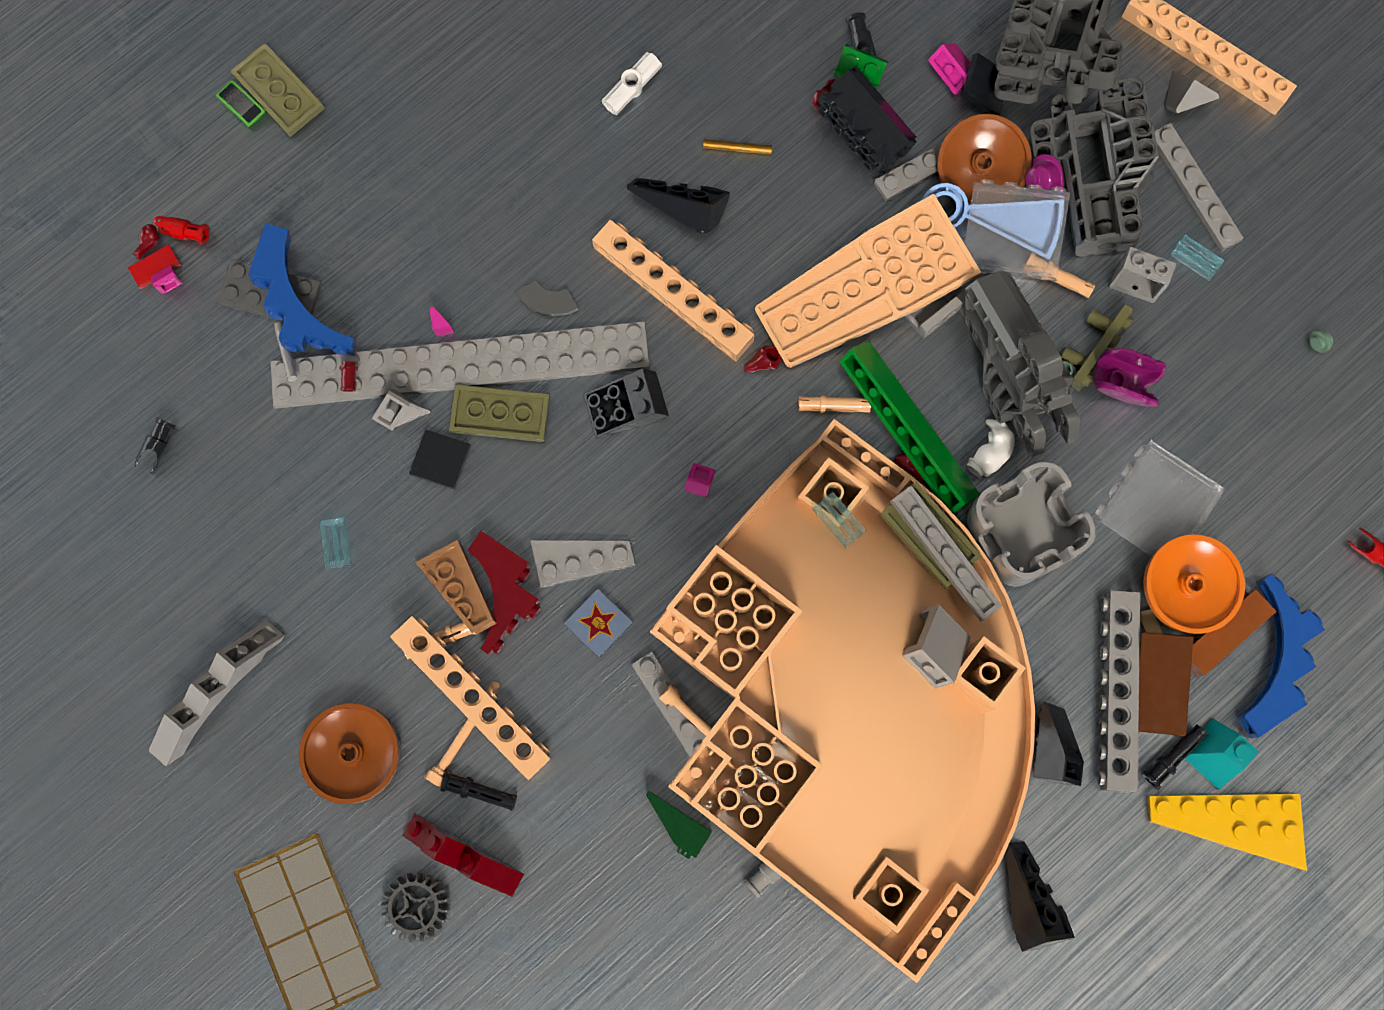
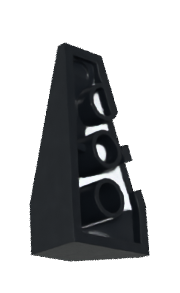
[627,178,730,233]
[1006,842,1075,952]

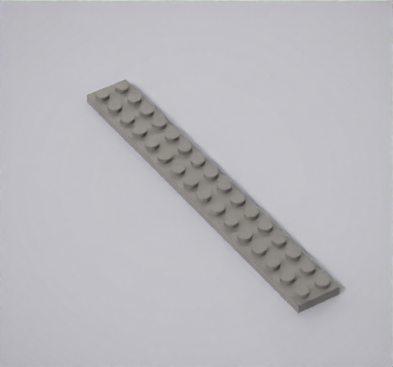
[271,321,650,409]

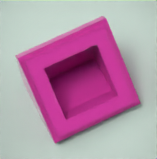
[150,265,182,294]

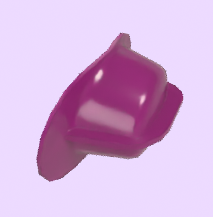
[1026,154,1065,201]

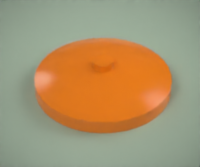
[1144,535,1245,634]

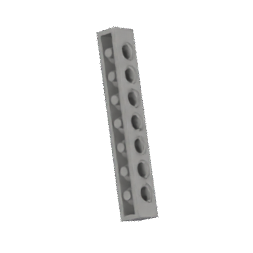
[1097,590,1140,792]

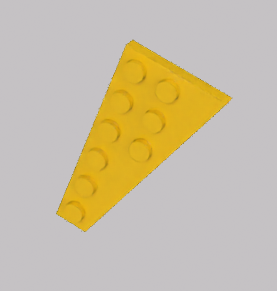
[1147,794,1307,871]

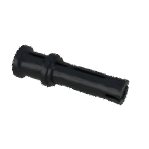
[1142,724,1209,790]
[440,770,518,811]

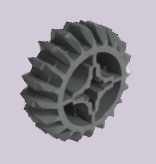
[381,872,450,943]

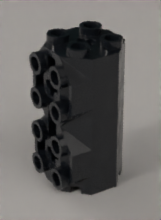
[817,66,917,172]

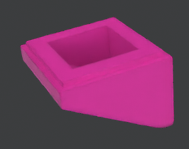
[429,307,454,336]
[685,463,716,497]

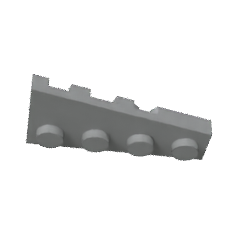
[530,540,635,588]

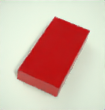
[128,245,182,289]

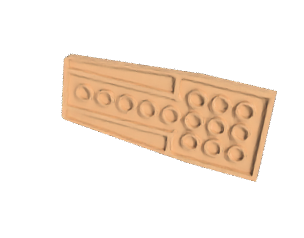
[755,194,981,368]

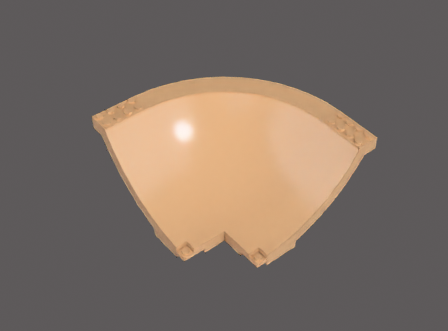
[650,419,1035,983]

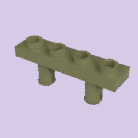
[1061,304,1134,392]

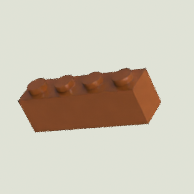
[1191,589,1277,678]

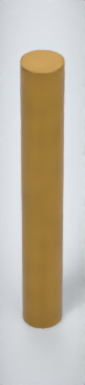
[703,139,772,155]

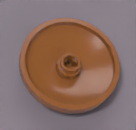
[937,114,1032,205]
[299,703,400,804]

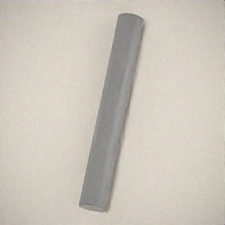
[274,322,297,382]

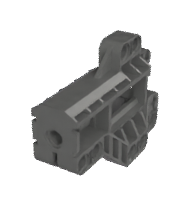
[994,0,1123,104]
[1030,77,1159,257]
[965,271,1081,457]

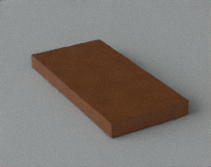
[1138,632,1193,736]

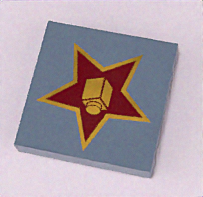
[564,589,633,657]

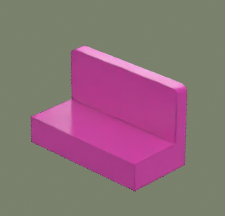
[928,43,970,95]

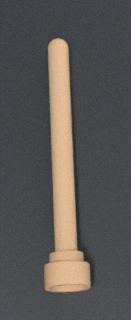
[424,681,500,788]
[659,684,712,736]

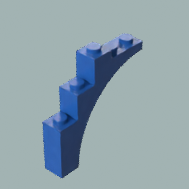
[248,223,356,355]
[1236,574,1325,738]

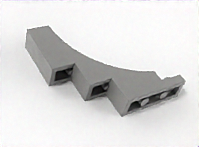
[148,620,285,767]

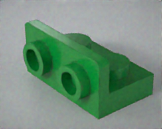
[833,44,888,89]

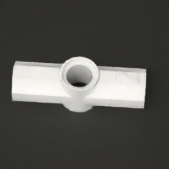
[602,52,662,115]

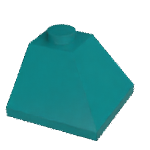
[1185,718,1259,789]

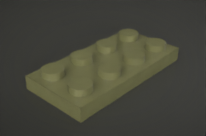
[230,43,325,137]
[449,385,550,442]
[879,482,982,589]

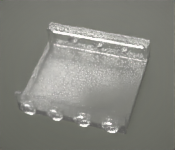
[964,179,1071,281]
[1094,440,1226,556]

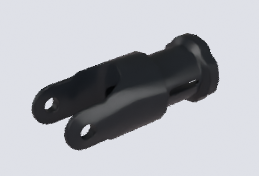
[846,12,876,56]
[134,417,176,474]

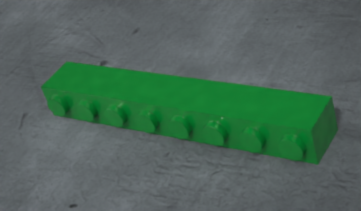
[839,341,980,514]

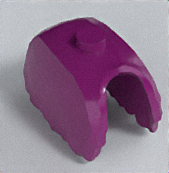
[1093,348,1167,407]

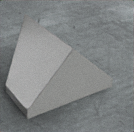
[1165,70,1219,114]
[372,387,432,431]

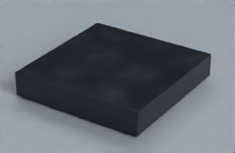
[962,53,1007,115]
[409,430,471,490]

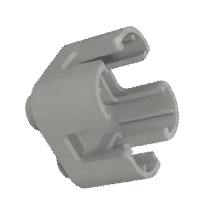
[967,462,1095,587]

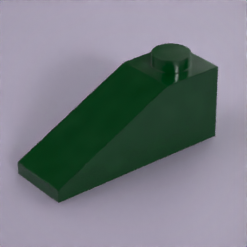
[646,791,712,859]

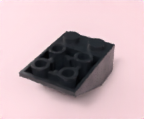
[584,368,669,439]
[1032,702,1084,786]

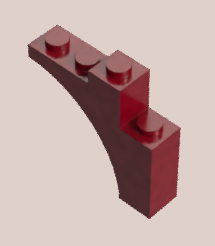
[467,531,541,657]
[402,813,524,897]

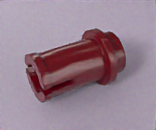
[339,361,358,392]

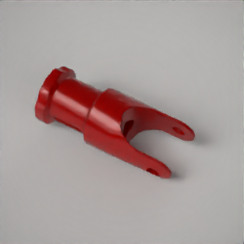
[153,216,210,245]
[1347,528,1384,568]

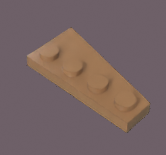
[415,540,497,635]

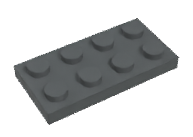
[217,260,322,321]

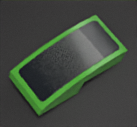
[215,80,265,128]

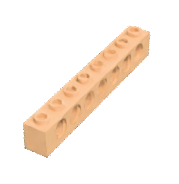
[1122,0,1297,115]
[592,220,754,362]
[390,616,550,780]

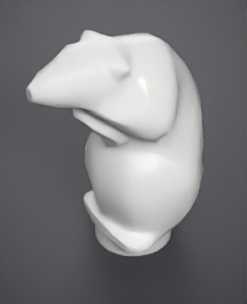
[966,419,1015,478]

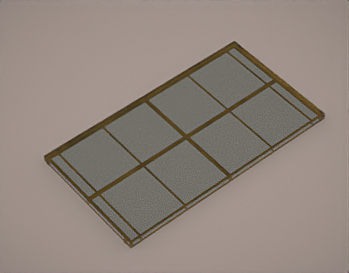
[234,833,381,1010]

